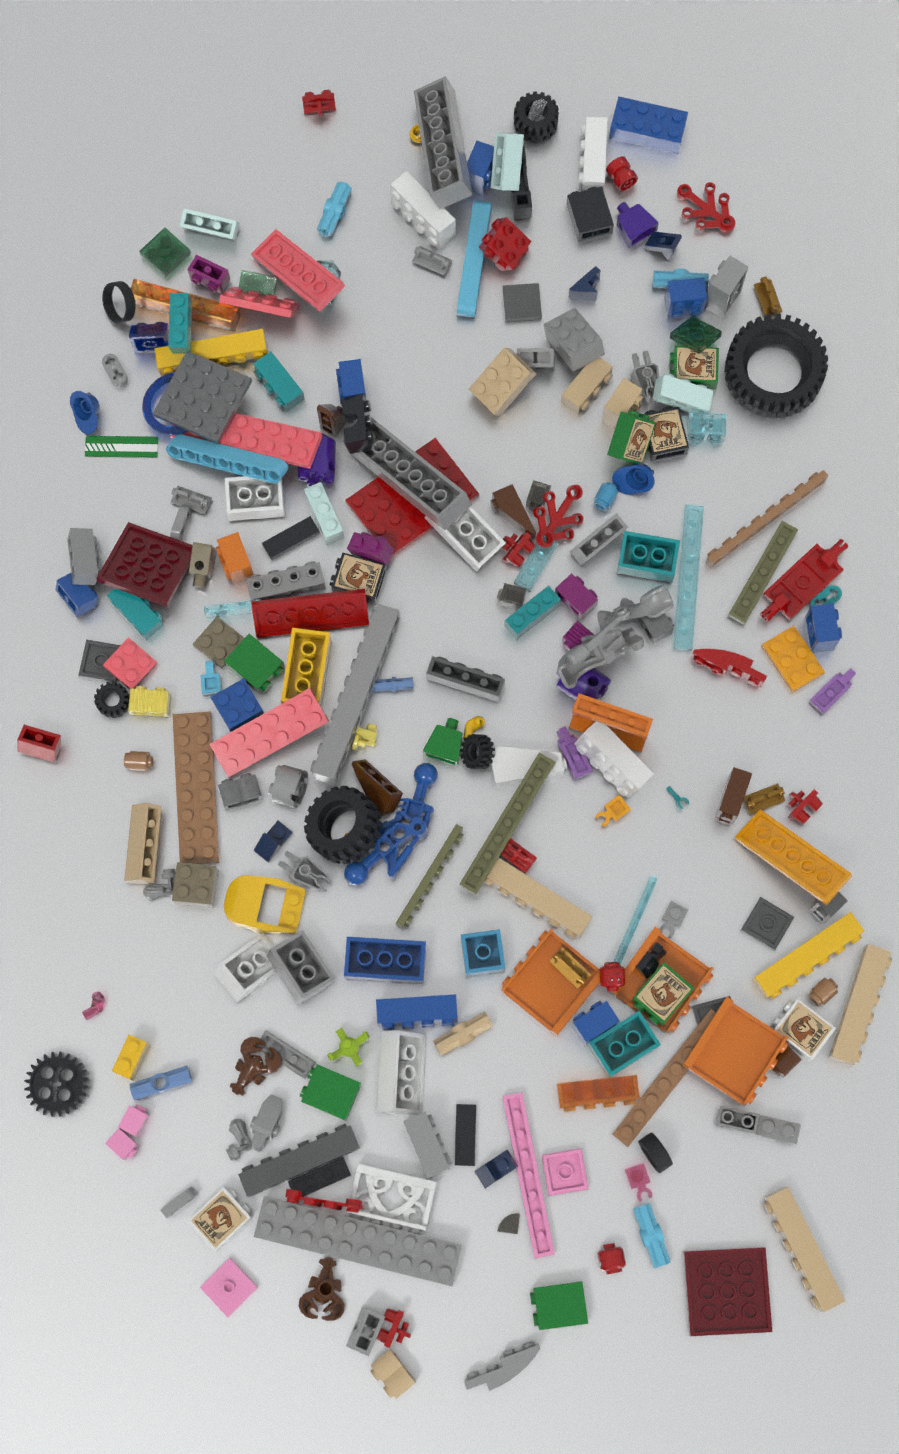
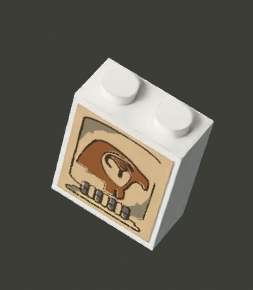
[772,999,836,1061]
[187,1187,253,1252]

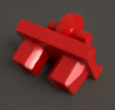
[302,90,336,117]
[502,532,536,567]
[788,789,823,825]
[500,838,537,874]
[376,1309,412,1348]

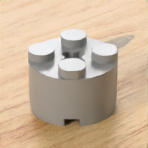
[268,765,308,808]

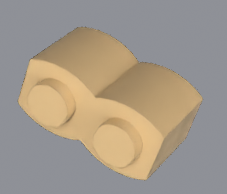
[370,1349,416,1399]

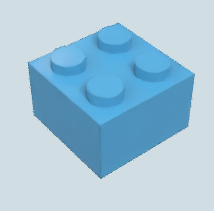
[461,929,506,977]

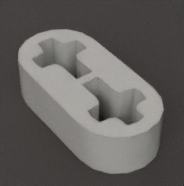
[102,354,128,387]
[170,505,191,540]
[160,1187,197,1218]

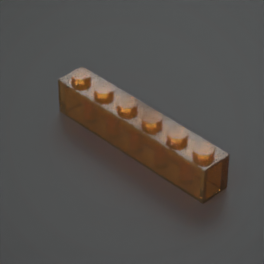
[131,279,241,332]

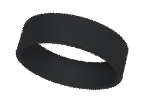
[102,281,136,323]

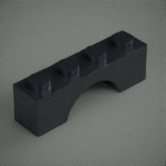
[510,142,532,219]

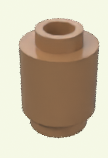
[124,751,153,771]
[808,978,838,1007]

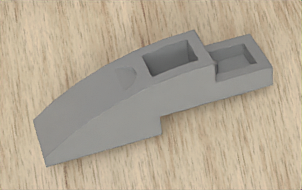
[716,1105,801,1145]
[464,1341,541,1391]

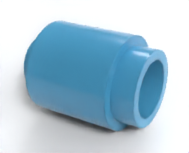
[593,482,618,511]

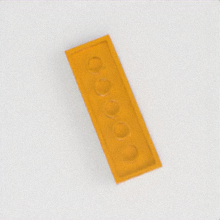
[735,809,852,905]

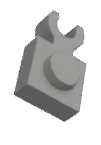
[660,901,689,938]

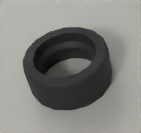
[638,1132,673,1173]

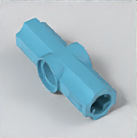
[317,181,352,237]
[653,268,709,290]
[633,1203,671,1268]

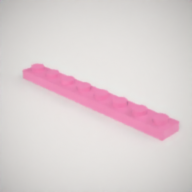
[502,1092,555,1258]

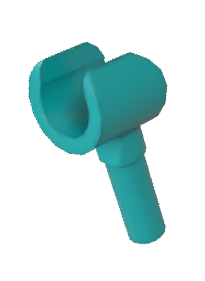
[666,786,689,809]

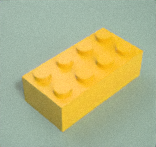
[281,628,331,706]

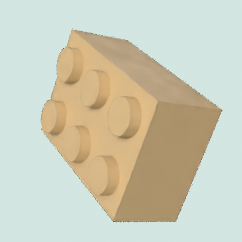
[468,347,537,415]

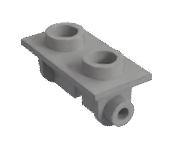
[412,246,452,276]
[171,485,212,515]

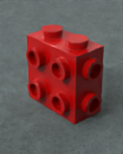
[479,217,532,271]

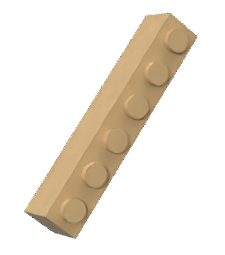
[484,858,593,939]
[828,944,892,1066]
[763,1187,845,1312]

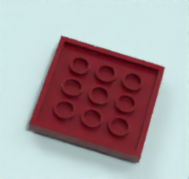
[97,522,193,607]
[683,1247,773,1336]

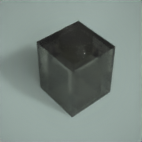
[526,480,551,512]
[497,583,526,610]

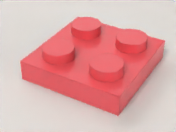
[103,637,157,689]

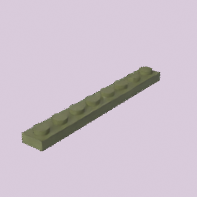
[459,752,556,895]

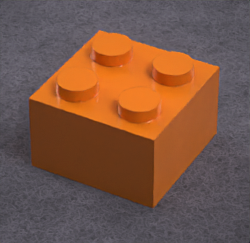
[215,532,254,585]

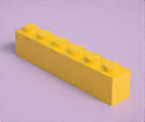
[154,329,268,376]
[752,912,864,999]

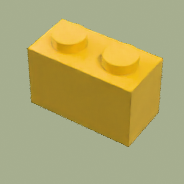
[112,1034,150,1081]

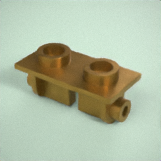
[754,276,783,315]
[744,783,786,815]
[549,947,591,989]

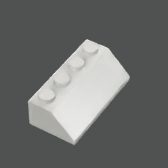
[376,1030,426,1115]

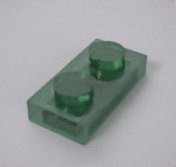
[239,270,278,295]

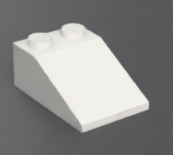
[213,933,276,1003]

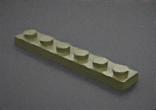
[728,521,798,625]
[395,824,464,930]

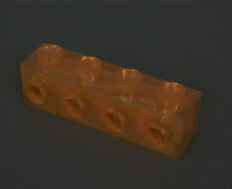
[556,1075,640,1112]

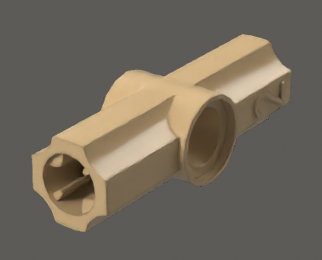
[433,1012,493,1056]

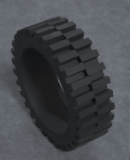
[724,314,828,418]

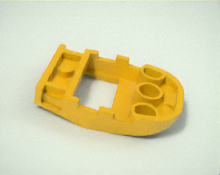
[224,875,307,935]

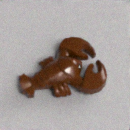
[230,1037,282,1096]
[298,1257,345,1321]

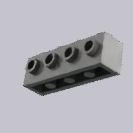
[426,656,505,702]

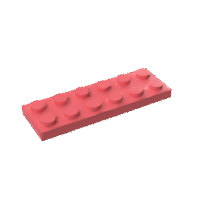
[251,229,345,312]
[209,413,323,469]
[210,688,329,778]

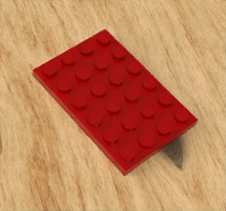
[345,438,479,558]

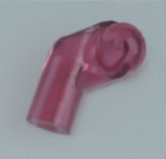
[82,991,105,1020]

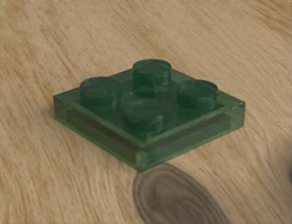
[139,227,191,277]
[670,316,722,354]

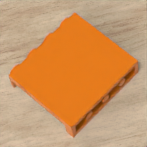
[569,693,653,753]
[608,927,714,1034]
[501,928,600,1037]
[682,997,789,1106]

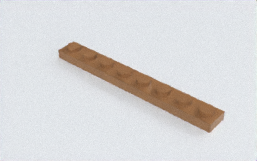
[706,470,828,568]
[612,1009,716,1147]

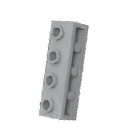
[246,561,326,601]

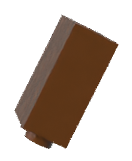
[715,767,752,825]

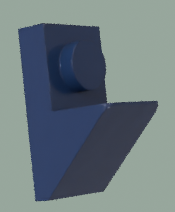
[645,231,682,261]
[568,266,601,300]
[253,820,293,863]
[474,1149,518,1189]

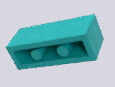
[169,293,192,354]
[253,351,305,411]
[504,585,561,640]
[107,588,164,640]

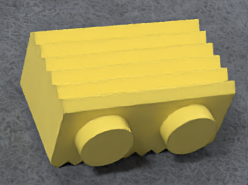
[128,686,171,717]

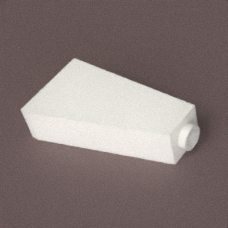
[491,746,567,787]

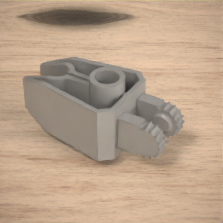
[630,351,659,404]
[278,851,332,892]
[250,1095,282,1152]

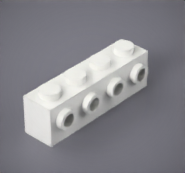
[579,116,608,191]

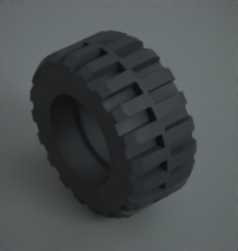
[304,786,382,864]

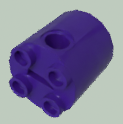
[298,433,336,486]
[556,668,612,701]

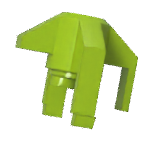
[327,1028,370,1067]

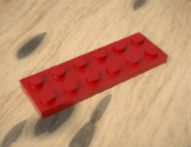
[251,589,369,638]

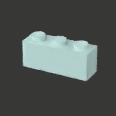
[491,132,524,191]
[180,209,240,241]
[652,374,713,416]
[304,482,344,545]

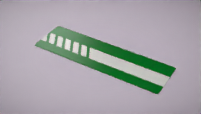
[85,436,158,457]

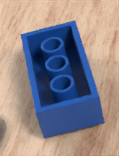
[609,96,688,154]
[344,937,426,984]
[376,994,458,1031]

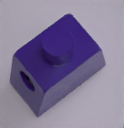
[616,202,659,248]

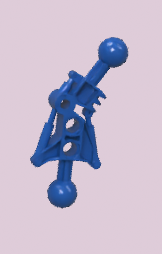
[344,763,438,886]

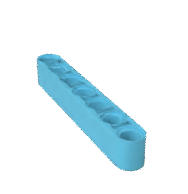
[457,200,492,318]
[166,434,289,484]

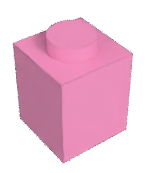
[118,1104,150,1137]
[105,1128,139,1160]

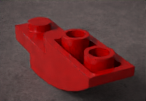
[691,649,767,687]

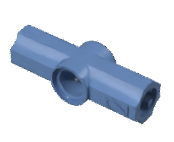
[129,1065,192,1101]

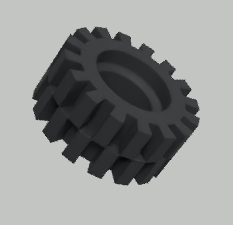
[94,681,130,718]
[460,734,495,769]

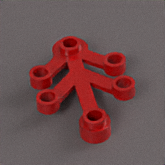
[677,182,736,233]
[533,485,584,548]
[285,1189,364,1213]

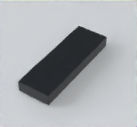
[262,516,320,560]
[455,1104,476,1166]
[288,1157,351,1197]

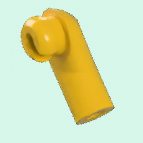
[463,716,485,739]

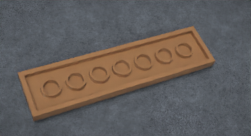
[172,711,220,864]

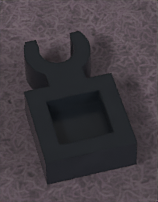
[636,943,667,979]

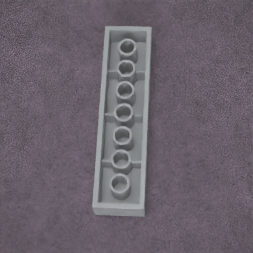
[414,76,472,209]
[342,417,472,531]

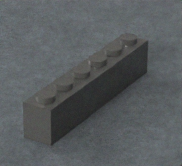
[238,1124,360,1197]

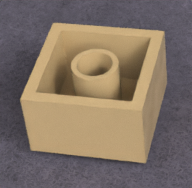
[602,378,643,429]

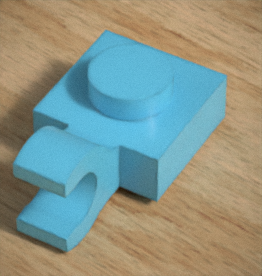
[201,661,222,695]

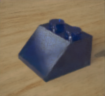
[129,322,169,353]

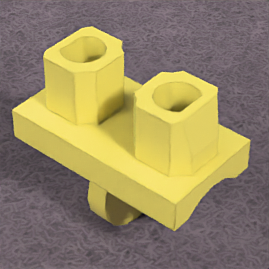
[352,724,377,750]

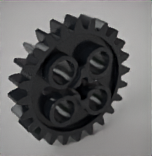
[24,1051,90,1117]

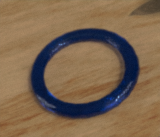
[142,372,189,435]

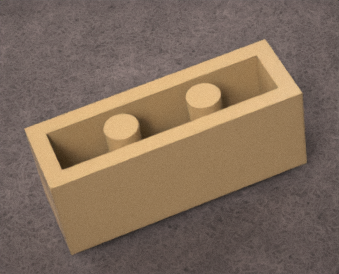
[561,358,613,414]

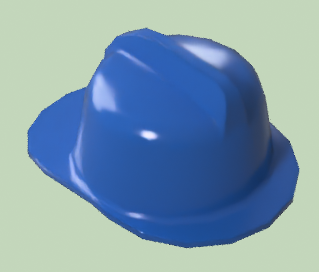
[70,391,100,434]
[612,463,655,494]

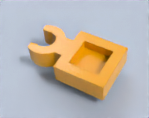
[595,795,631,828]

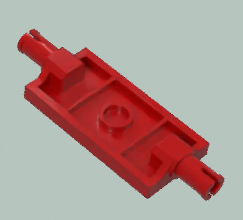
[760,539,848,622]

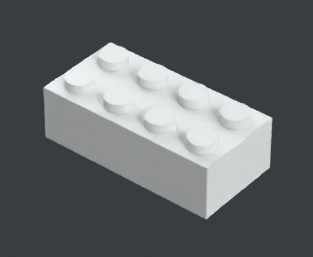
[390,171,456,250]
[425,506,506,572]
[574,722,654,798]

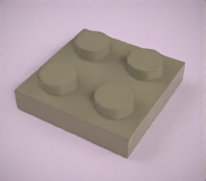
[193,616,244,669]

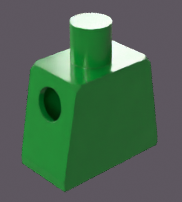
[423,718,463,767]

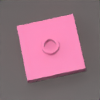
[542,1148,589,1196]
[200,1258,258,1317]

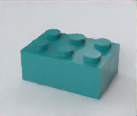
[617,531,680,583]
[587,1011,661,1078]

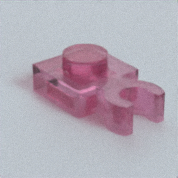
[624,1163,652,1202]

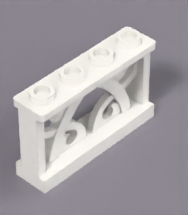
[347,1164,437,1234]

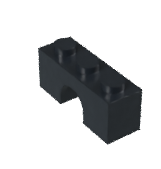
[342,393,374,454]

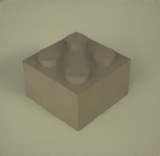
[172,862,219,908]

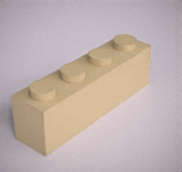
[124,803,161,884]

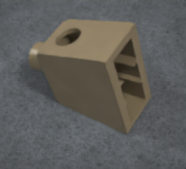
[189,542,217,588]

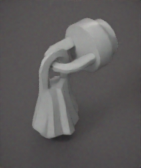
[143,869,176,900]
[226,1119,252,1160]

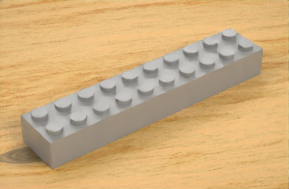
[253,1196,462,1286]

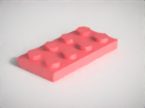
[219,287,299,318]

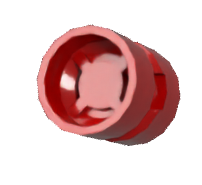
[606,156,638,192]

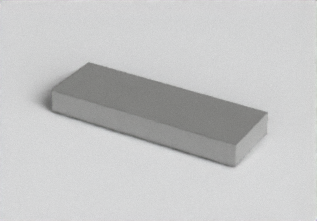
[255,1030,316,1079]

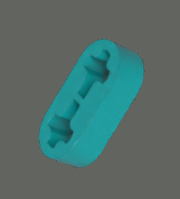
[809,585,842,609]

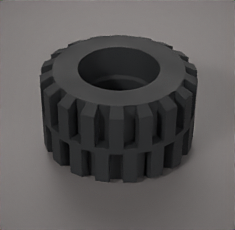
[514,91,559,143]

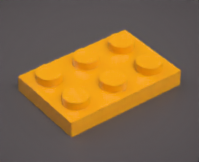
[761,625,825,693]

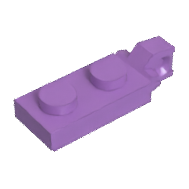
[809,668,856,714]
[557,726,593,780]

